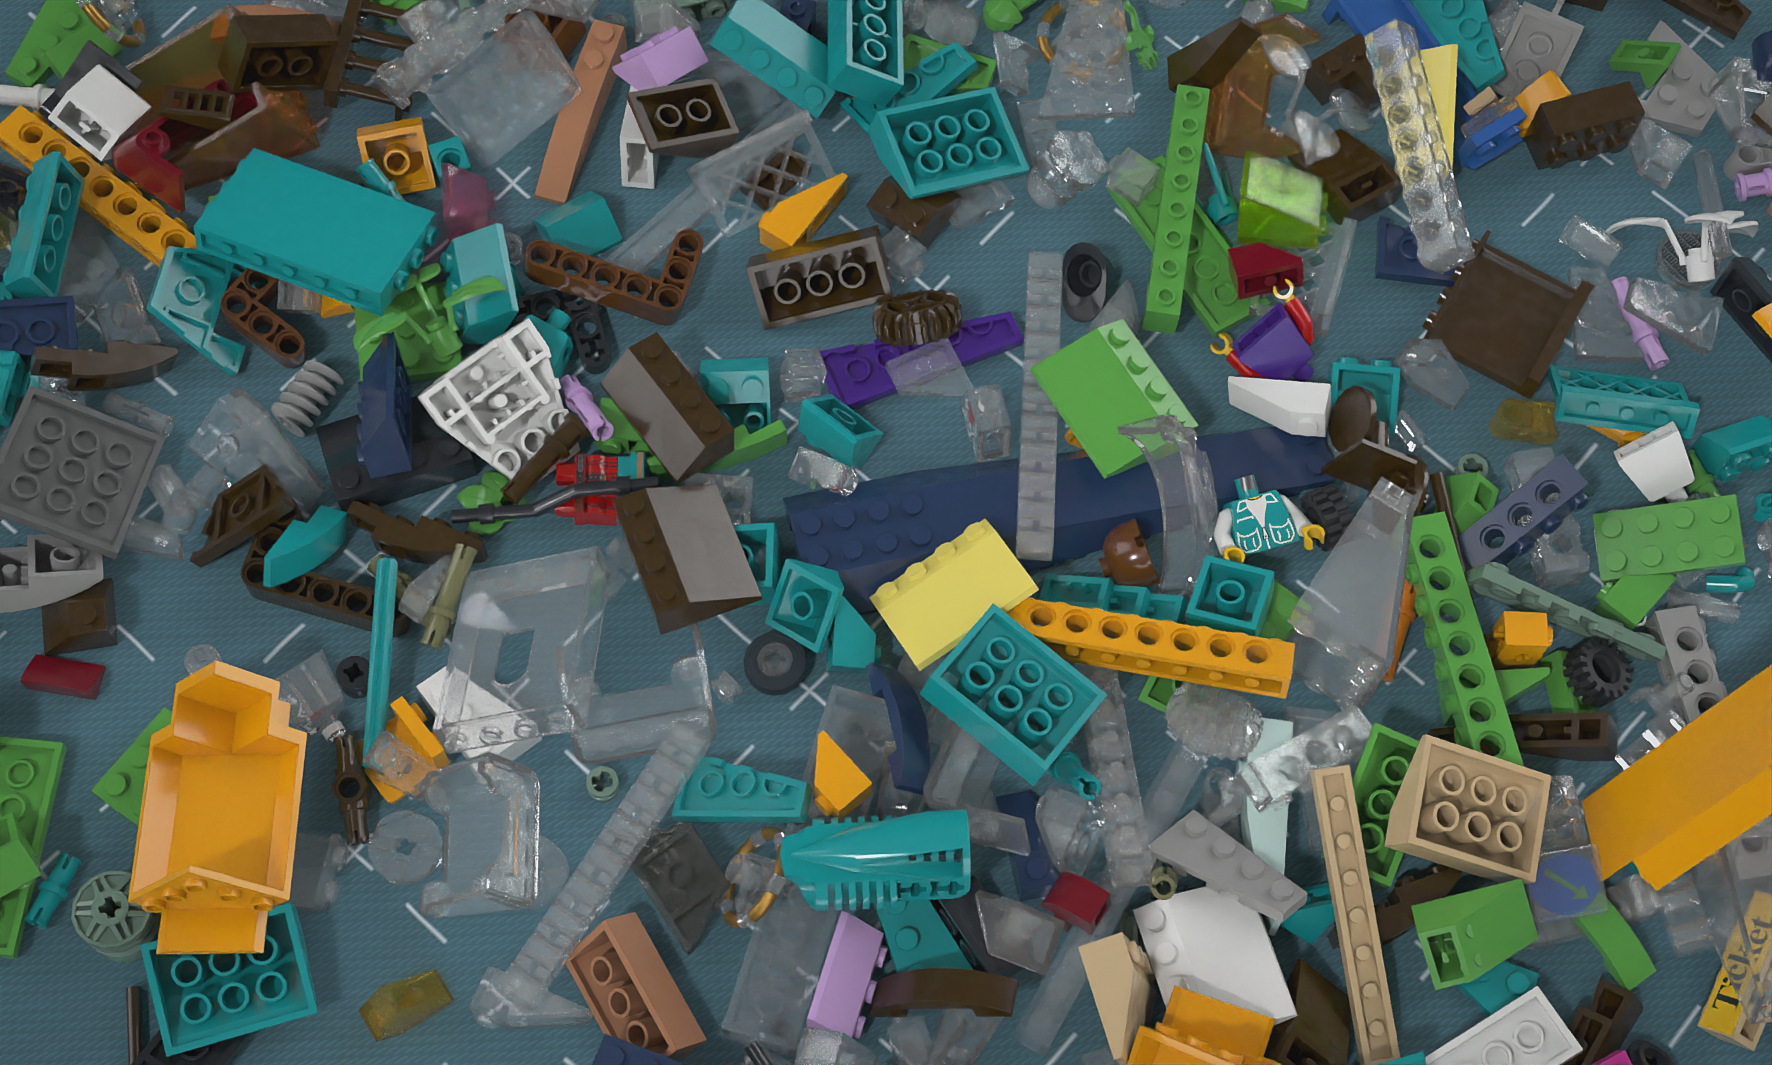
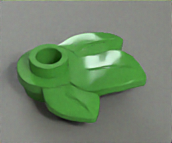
[457,472,526,535]

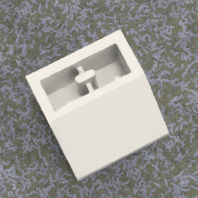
[48,64,152,161]

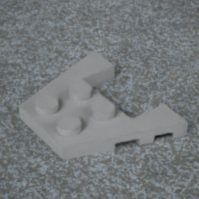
[1638,20,1730,138]

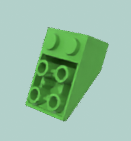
[1411,878,1539,990]

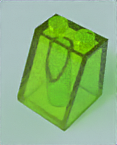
[1237,150,1328,249]

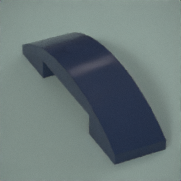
[866,662,930,795]

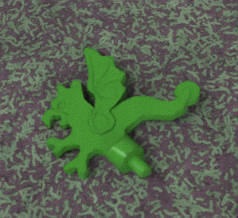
[1124,0,1159,71]

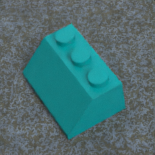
[440,223,519,344]

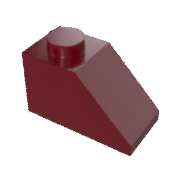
[1228,242,1304,300]

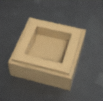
[1463,86,1498,119]

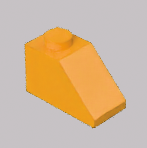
[814,730,872,822]

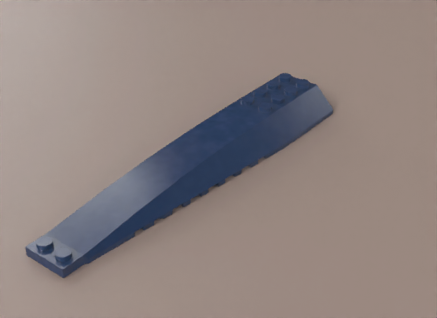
[783,427,1337,615]

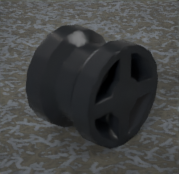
[336,656,369,699]

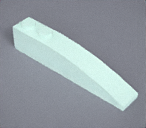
[1235,716,1293,936]

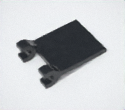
[38,40,144,120]

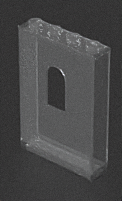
[433,546,611,754]

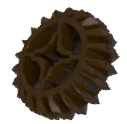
[872,289,963,347]

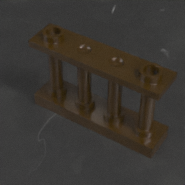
[324,0,434,121]

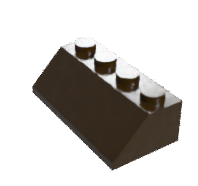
[746,225,893,330]
[600,332,734,484]

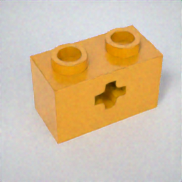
[1486,611,1553,670]

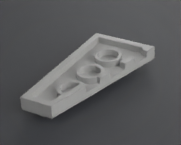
[1144,810,1308,923]

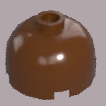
[1099,518,1161,588]

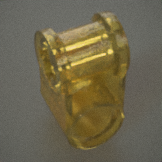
[1489,399,1558,445]

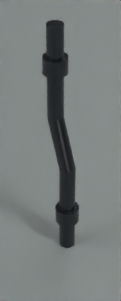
[451,476,660,525]

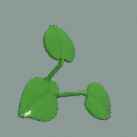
[353,263,505,357]

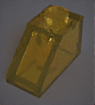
[358,969,454,1042]

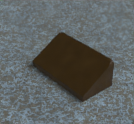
[738,145,811,211]

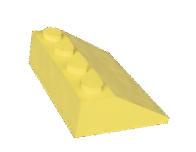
[869,519,1039,671]

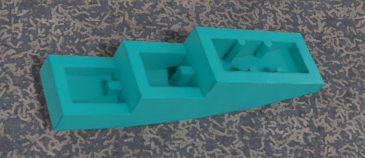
[1039,573,1188,624]

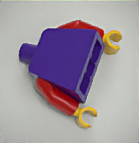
[1210,279,1315,382]

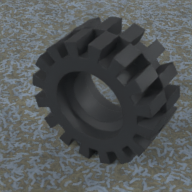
[1301,484,1356,552]
[1563,638,1632,707]

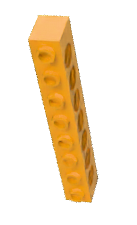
[0,105,197,268]
[1006,597,1295,699]

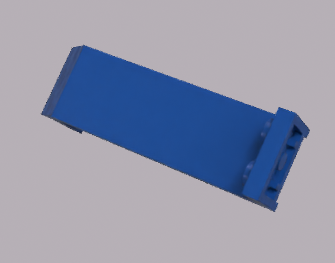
[1322,0,1527,170]

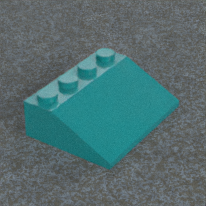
[868,87,1030,199]
[920,603,1108,786]
[140,903,319,1057]

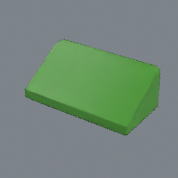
[1540,650,1597,713]

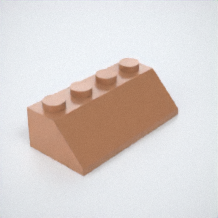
[563,912,707,1062]

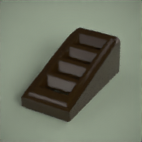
[159,85,235,133]

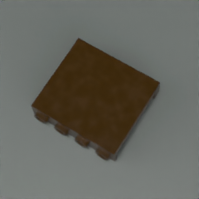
[1422,230,1595,399]

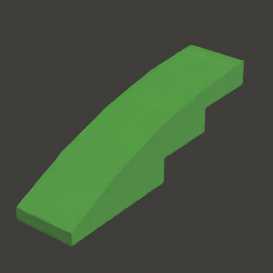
[647,419,787,479]

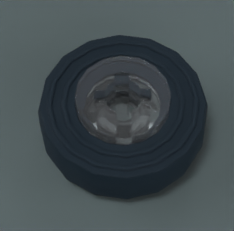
[743,632,807,696]

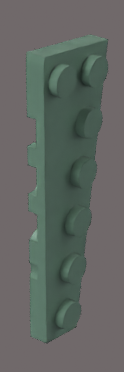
[1464,562,1667,663]

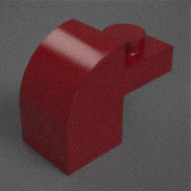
[1041,872,1111,935]

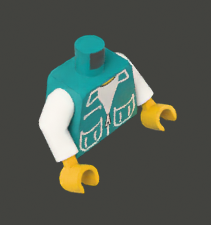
[1213,475,1325,564]

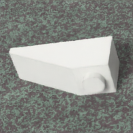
[1228,376,1332,437]

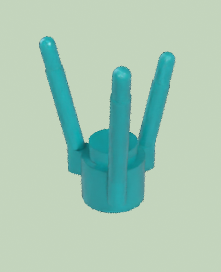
[1195,143,1239,226]

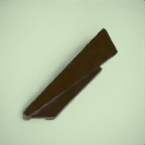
[1563,978,1643,1065]

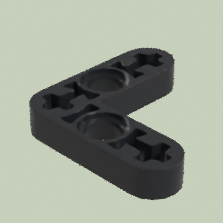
[505,289,611,374]

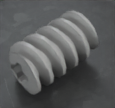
[271,360,344,437]

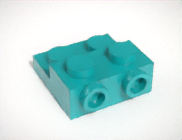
[1327,357,1401,436]

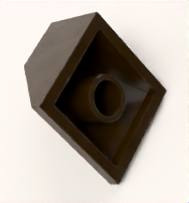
[41,578,118,656]

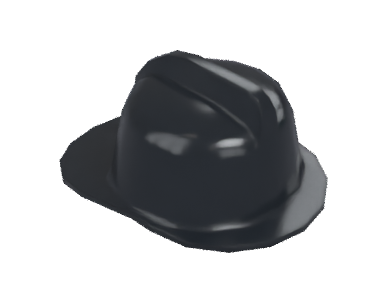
[1062,242,1114,323]

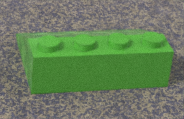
[1030,319,1198,479]

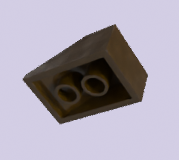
[626,77,740,158]

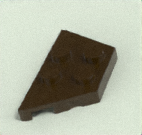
[190,463,295,568]

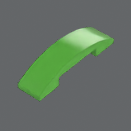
[1537,853,1656,991]

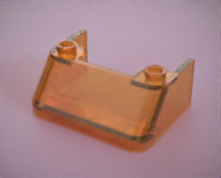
[1203,13,1320,162]

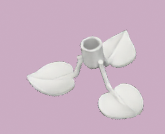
[1604,210,1758,283]

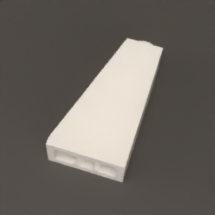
[620,85,667,189]

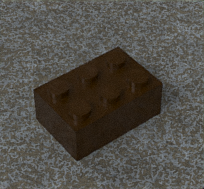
[217,14,339,93]
[1523,81,1645,170]

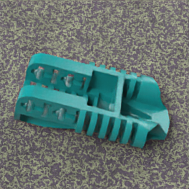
[780,809,971,912]

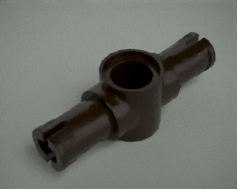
[332,734,372,846]

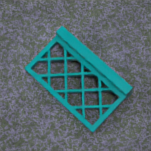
[1547,365,1700,439]

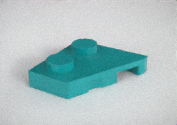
[1455,961,1539,1017]

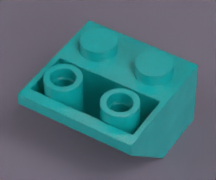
[700,357,771,434]
[1690,415,1772,483]

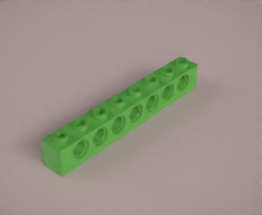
[1142,84,1210,335]
[1395,511,1524,767]

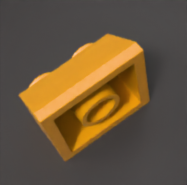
[357,117,436,195]

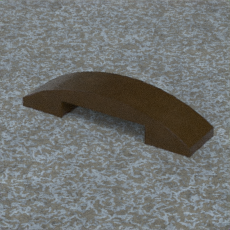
[870,968,1019,1017]

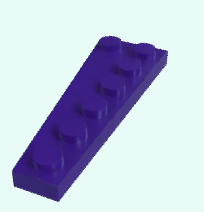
[813,311,1024,409]

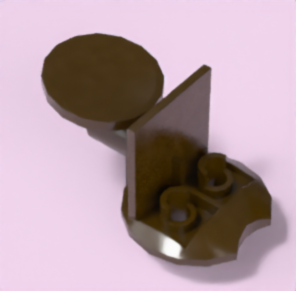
[1321,386,1429,537]

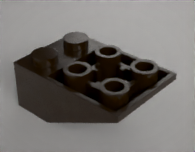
[1287,128,1403,231]
[1263,959,1351,1065]

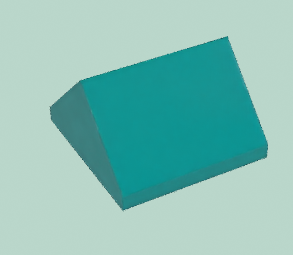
[533,190,623,271]
[765,559,844,653]

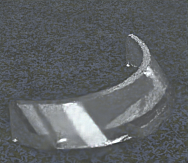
[1117,415,1218,624]

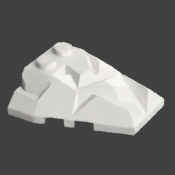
[418,318,580,482]

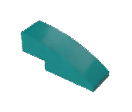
[263,505,347,588]

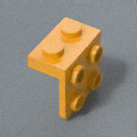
[357,696,450,804]

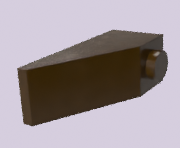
[1167,16,1262,93]
[1508,712,1618,762]

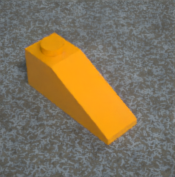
[758,173,848,251]

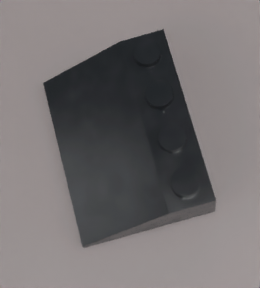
[316,395,477,518]

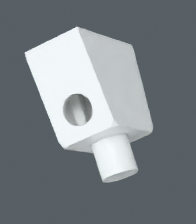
[1613,421,1695,503]

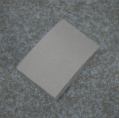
[0,534,104,613]

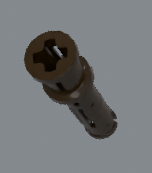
[500,413,590,505]

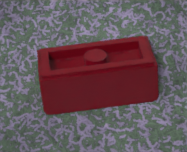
[20,654,106,700]

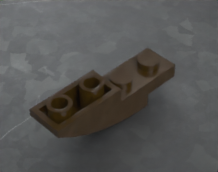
[30,340,178,391]
[347,500,488,566]
[1327,864,1463,950]

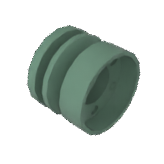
[71,870,161,963]

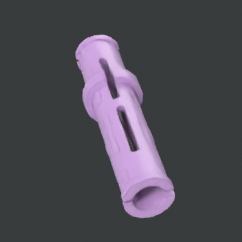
[1607,276,1670,371]
[558,375,614,441]

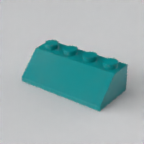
[708,0,836,119]
[3,151,85,299]

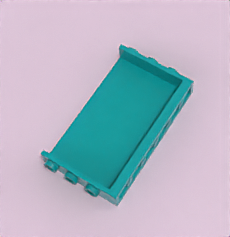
[194,148,439,316]

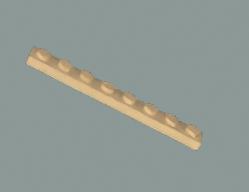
[1310,765,1400,1065]

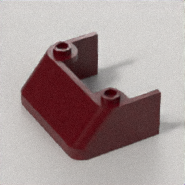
[112,79,273,213]

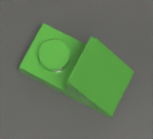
[1609,40,1681,90]

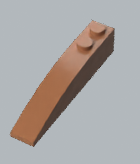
[534,19,627,205]

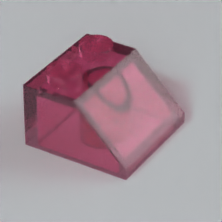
[441,163,496,243]

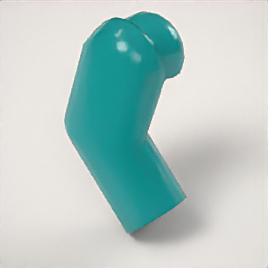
[1706,567,1756,593]

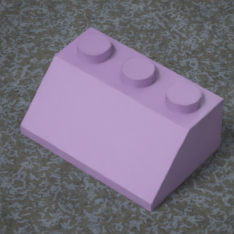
[807,911,888,1048]

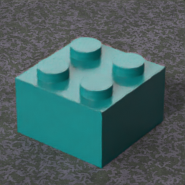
[1186,555,1275,637]

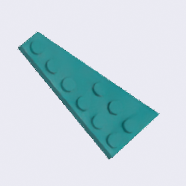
[1408,0,1506,94]

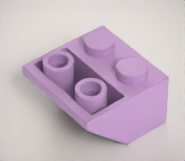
[612,26,709,91]

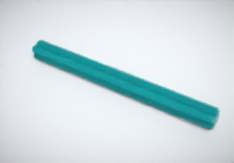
[362,558,398,769]

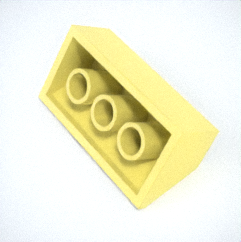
[1395,44,1458,189]

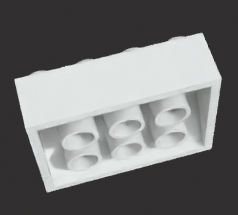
[1133,886,1298,1026]

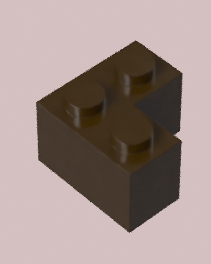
[1303,33,1399,114]

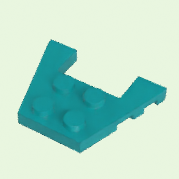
[146,246,266,377]

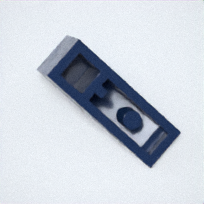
[995,790,1057,902]

